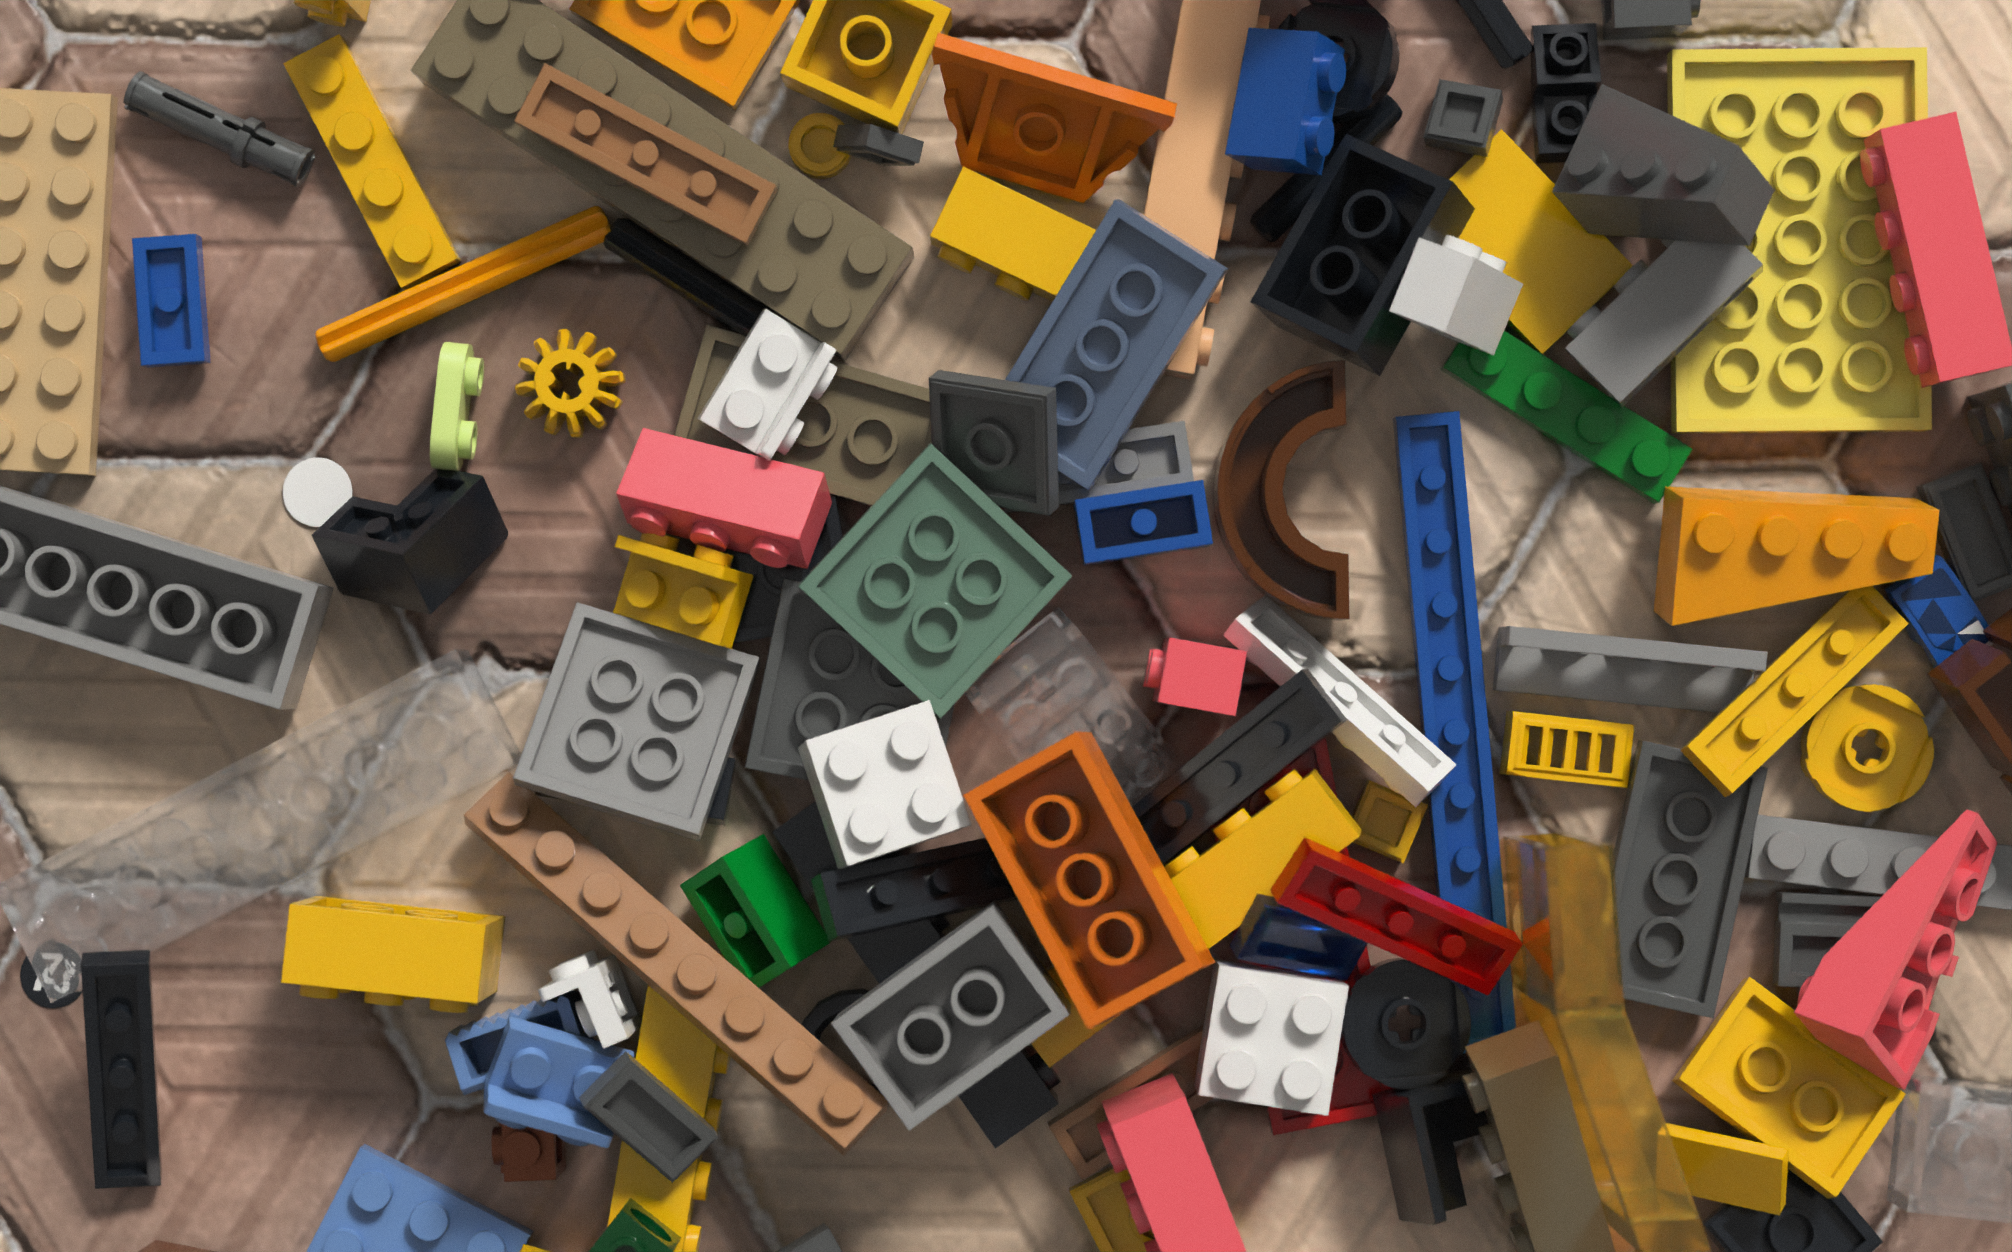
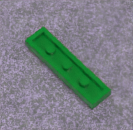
[1440,331,1693,504]

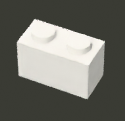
[1389,235,1523,356]

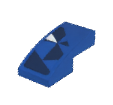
[1884,555,1989,668]

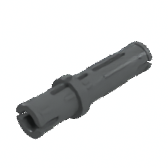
[123,71,315,187]

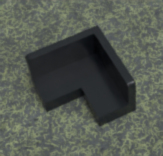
[311,469,508,615]
[1372,1067,1488,1225]

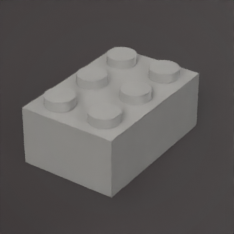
[831,900,1071,1131]

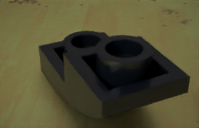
[1531,23,1601,163]

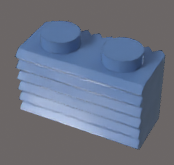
[445,990,594,1095]

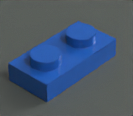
[132,234,211,368]

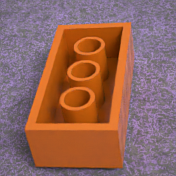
[963,731,1216,1029]

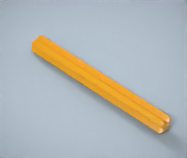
[315,206,611,362]

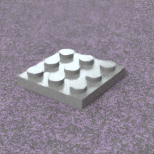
[513,602,760,841]

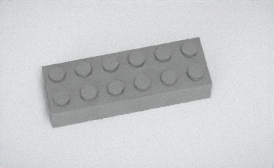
[0,486,334,710]

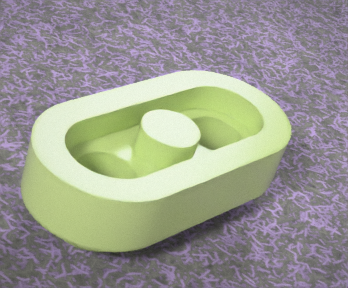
[430,342,484,471]

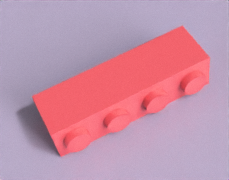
[1860,112,2012,388]

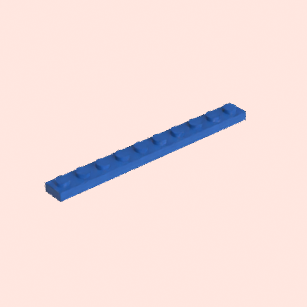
[1393,411,1516,1054]

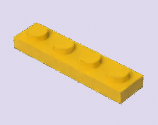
[283,34,461,290]
[1680,586,1909,797]

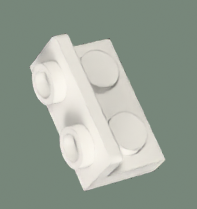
[697,309,837,461]
[538,950,642,1048]

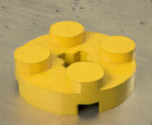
[1800,684,1934,812]

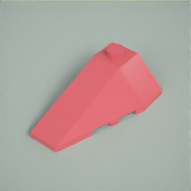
[1794,809,1998,1090]

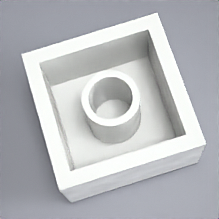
[798,700,971,869]
[1194,959,1349,1116]

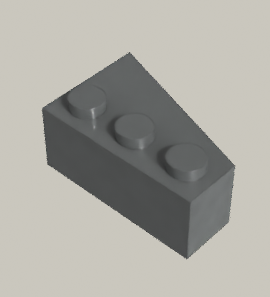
[1552,84,1774,246]

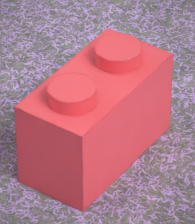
[1143,637,1247,716]

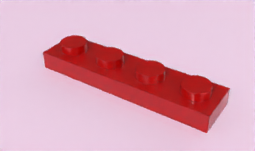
[1270,837,1523,996]

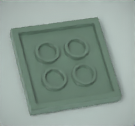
[798,444,1072,718]

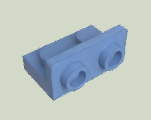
[484,1016,634,1148]

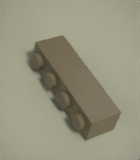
[1462,1020,1616,1252]

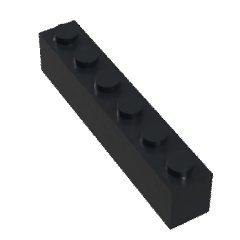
[772,801,1061,1149]

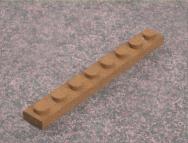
[464,772,889,1156]

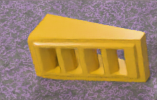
[1499,711,1634,788]

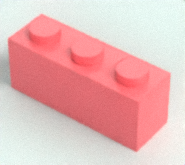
[616,428,832,569]

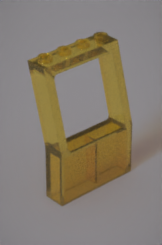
[1503,832,1711,1252]

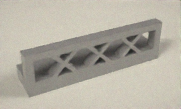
[1493,626,1768,713]

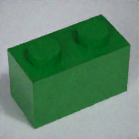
[680,834,831,988]

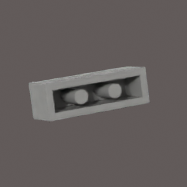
[1565,239,1763,408]

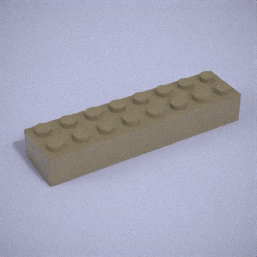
[411,0,914,362]

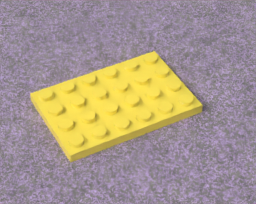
[1667,47,1932,434]

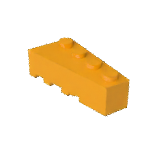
[1654,486,1940,626]

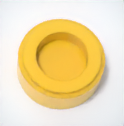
[788,113,852,179]

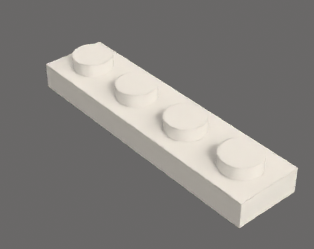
[1223,596,1457,807]

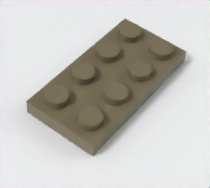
[674,324,932,506]

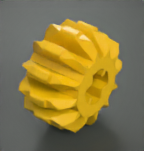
[515,329,626,438]

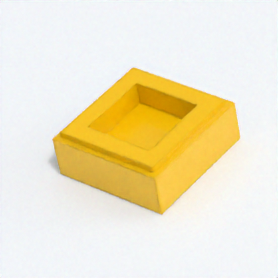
[1352,780,1428,864]

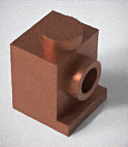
[492,1122,566,1182]

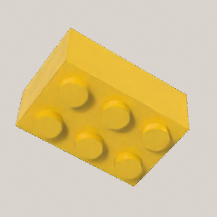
[281,896,505,1013]

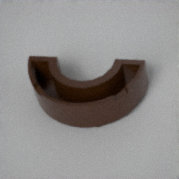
[1213,360,1350,621]

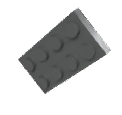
[1584,740,1768,1019]

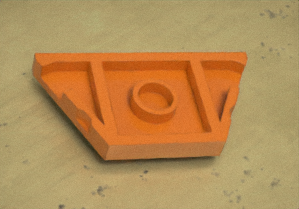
[932,33,1177,203]

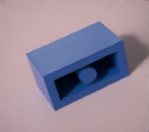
[1225,28,1346,175]
[1073,480,1213,566]

